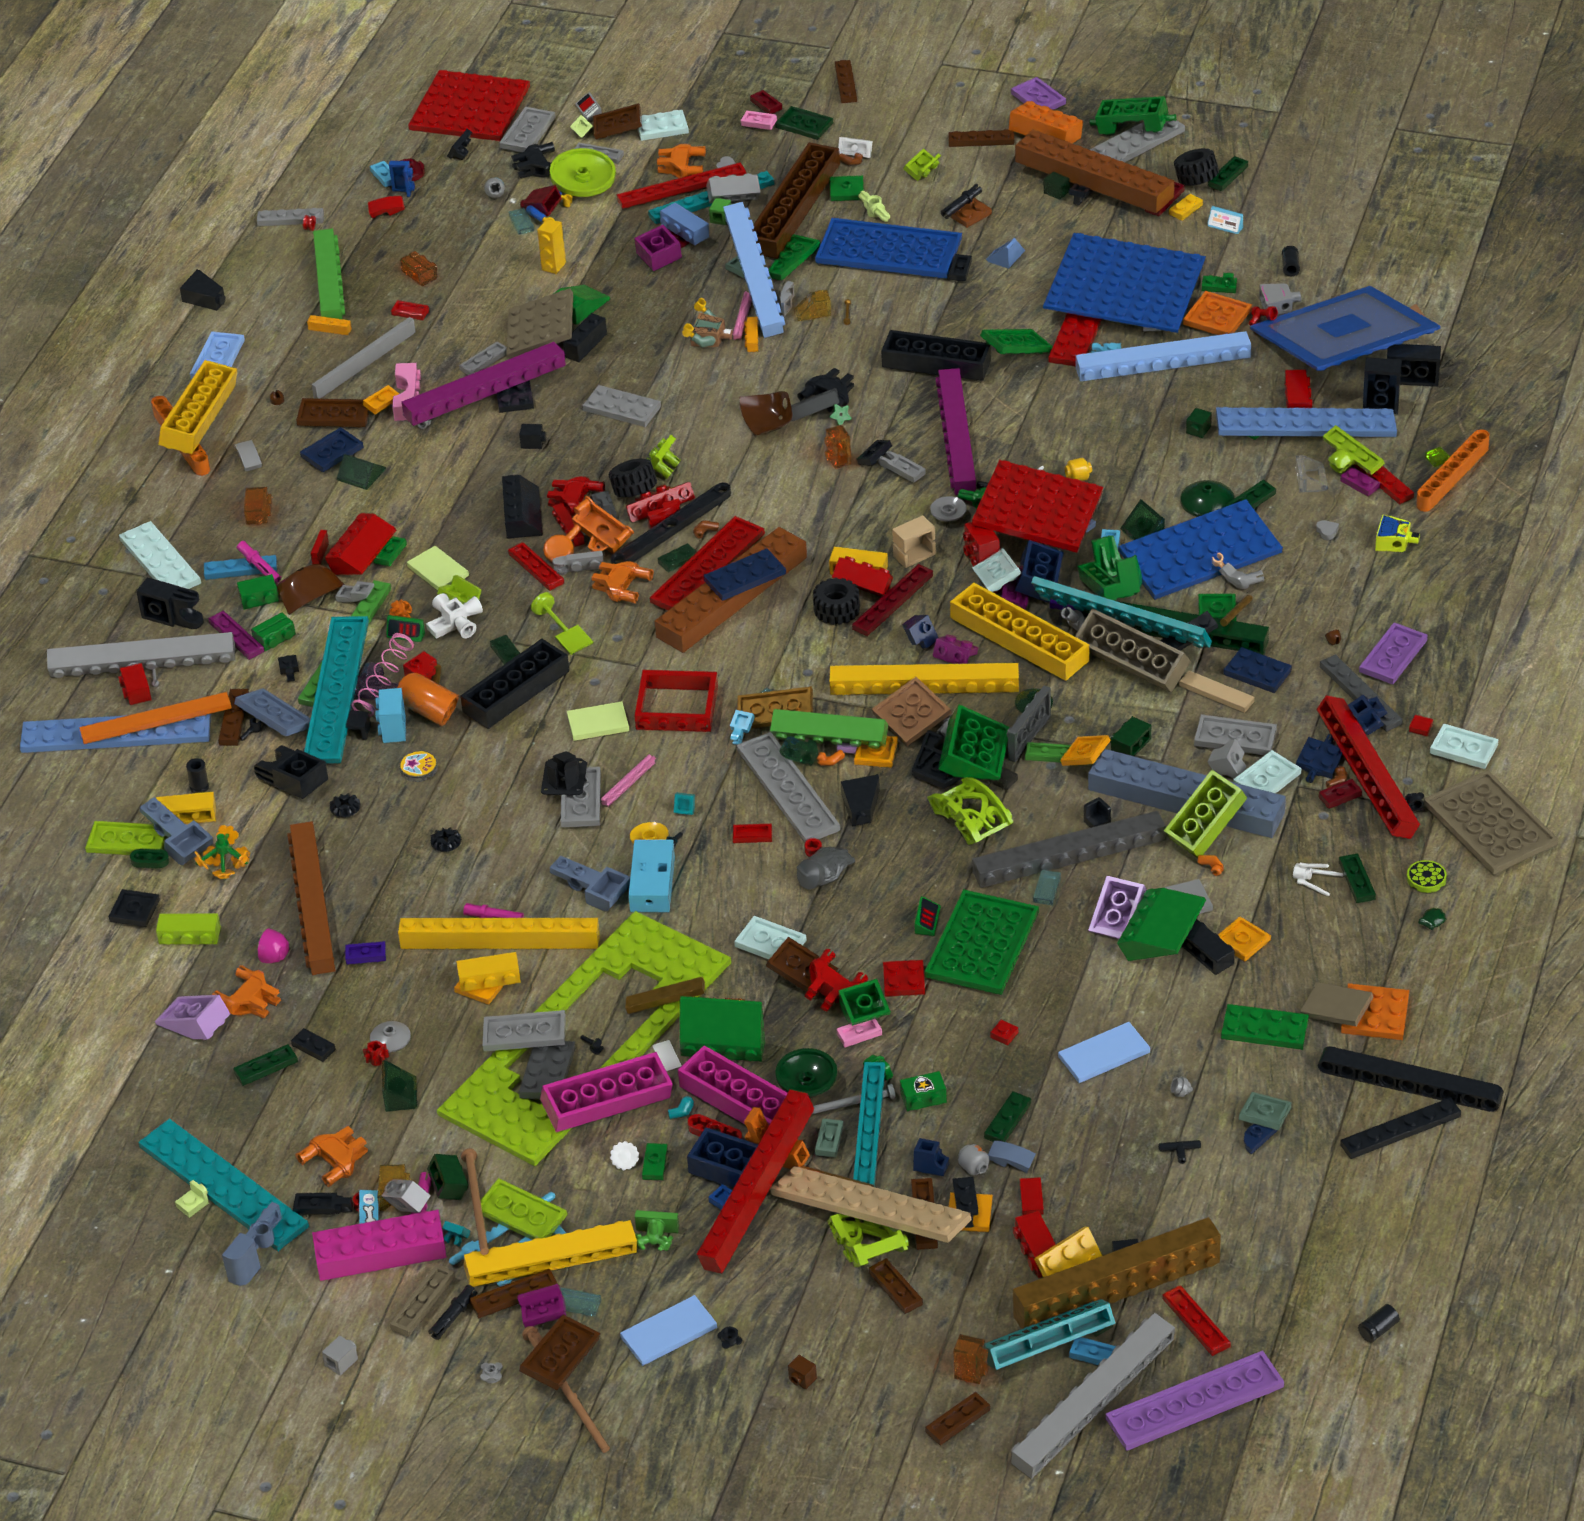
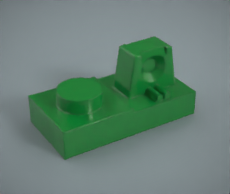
[1201,273,1237,293]

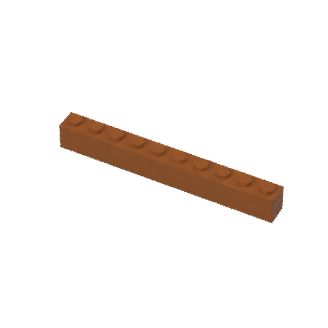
[287,821,336,975]

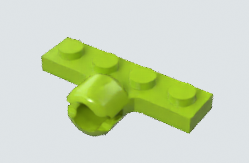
[1323,425,1385,475]

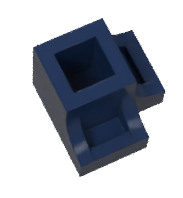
[902,615,939,648]
[1348,695,1387,735]
[913,1138,949,1176]

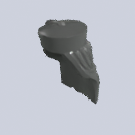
[796,846,855,890]

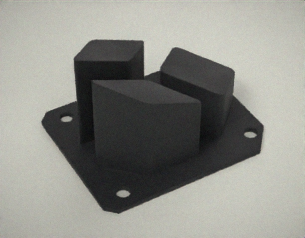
[541,751,587,795]

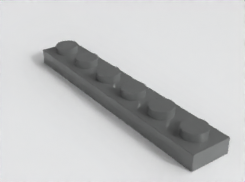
[1320,654,1402,732]

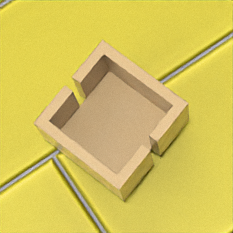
[892,515,936,568]

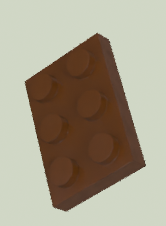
[593,103,642,139]
[766,937,839,998]

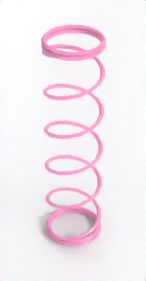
[352,633,414,717]

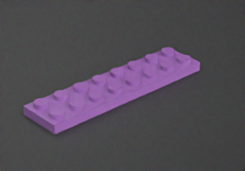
[1106,1350,1284,1451]

